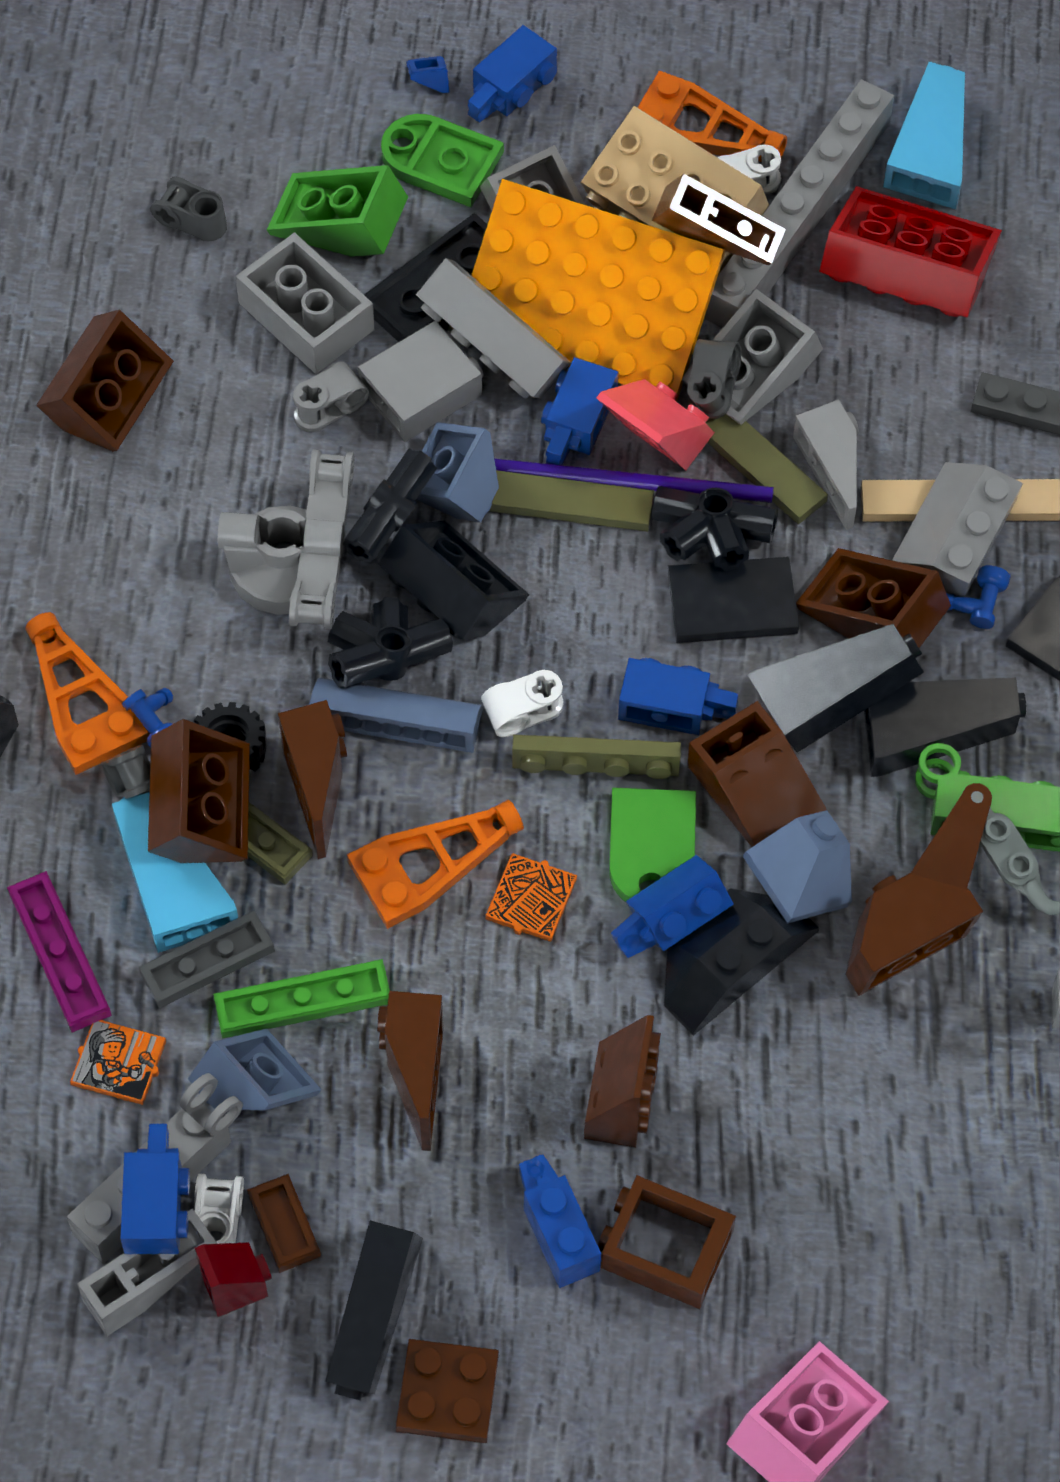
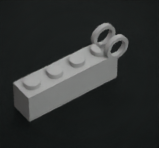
[67,1073,243,1264]

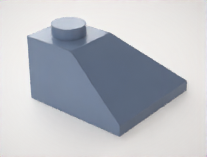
[416,422,499,523]
[743,810,852,924]
[188,1028,322,1110]

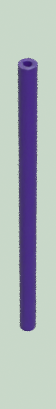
[494,458,774,503]

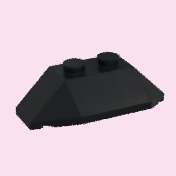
[664,888,819,1036]

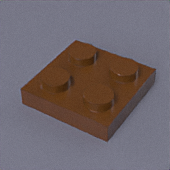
[396,1339,499,1443]

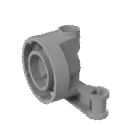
[218,449,354,629]

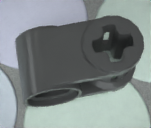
[150,176,227,241]
[687,339,741,420]
[101,745,150,799]

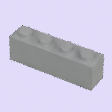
[416,258,571,399]

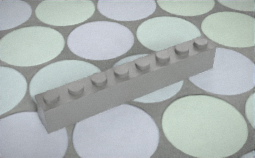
[704,79,894,328]

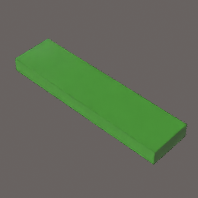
[213,959,390,1039]

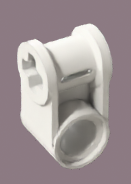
[717,144,781,195]
[481,670,564,737]
[194,1173,244,1244]

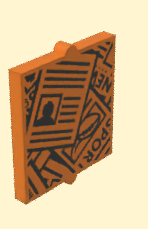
[485,853,577,942]

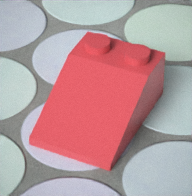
[596,379,715,471]

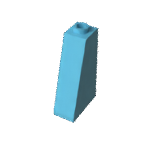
[883,62,965,210]
[112,792,238,953]

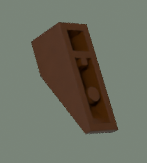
[652,174,785,265]

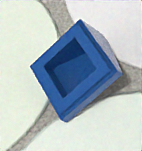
[406,56,450,93]

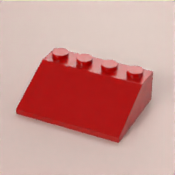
[819,186,1002,318]

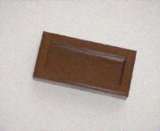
[247,1174,321,1273]

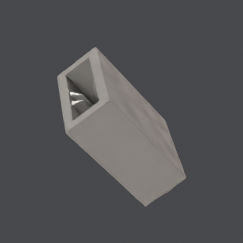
[358,321,484,442]

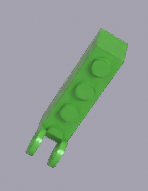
[915,743,1060,852]

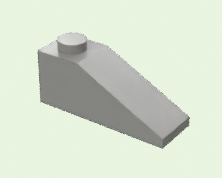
[793,399,859,530]
[77,1208,217,1336]

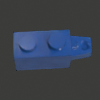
[468,25,557,123]
[541,357,619,465]
[618,658,739,735]
[611,855,734,958]
[120,1124,190,1254]
[519,1154,601,1288]

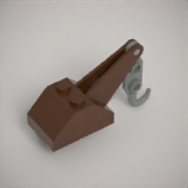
[845,783,1060,996]

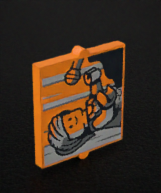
[70,1020,166,1105]

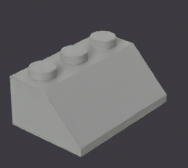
[892,462,1023,597]

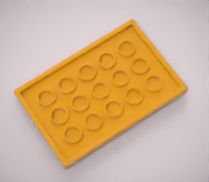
[471,179,725,402]

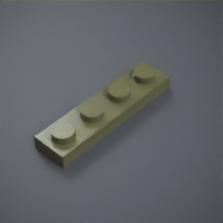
[512,734,681,779]

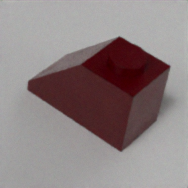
[195,1242,272,1317]

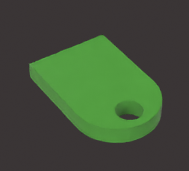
[381,114,504,208]
[609,788,696,902]

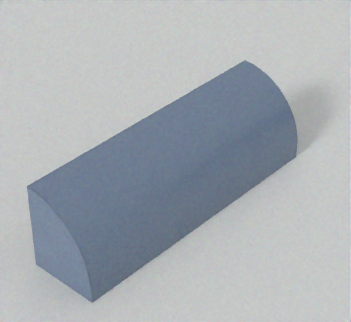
[309,678,483,753]

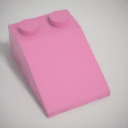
[726,1341,889,1482]

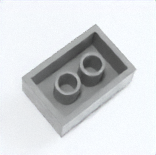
[235,232,375,374]

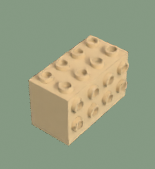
[581,106,769,275]

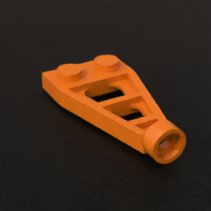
[637,70,787,162]
[25,612,150,775]
[347,799,524,929]

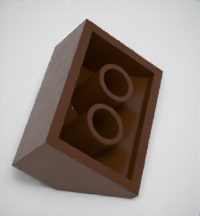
[36,309,174,452]
[148,719,250,863]

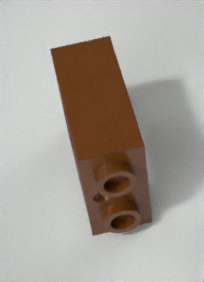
[598,1175,736,1309]

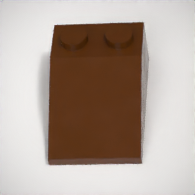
[796,548,951,648]
[278,700,347,859]
[377,991,444,1151]

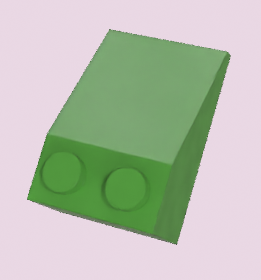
[267,165,408,256]

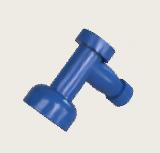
[947,565,1011,629]
[122,688,173,748]

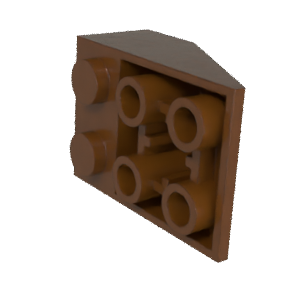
[687,701,828,847]
[584,1015,661,1148]

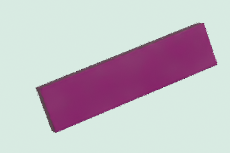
[7,871,112,1033]

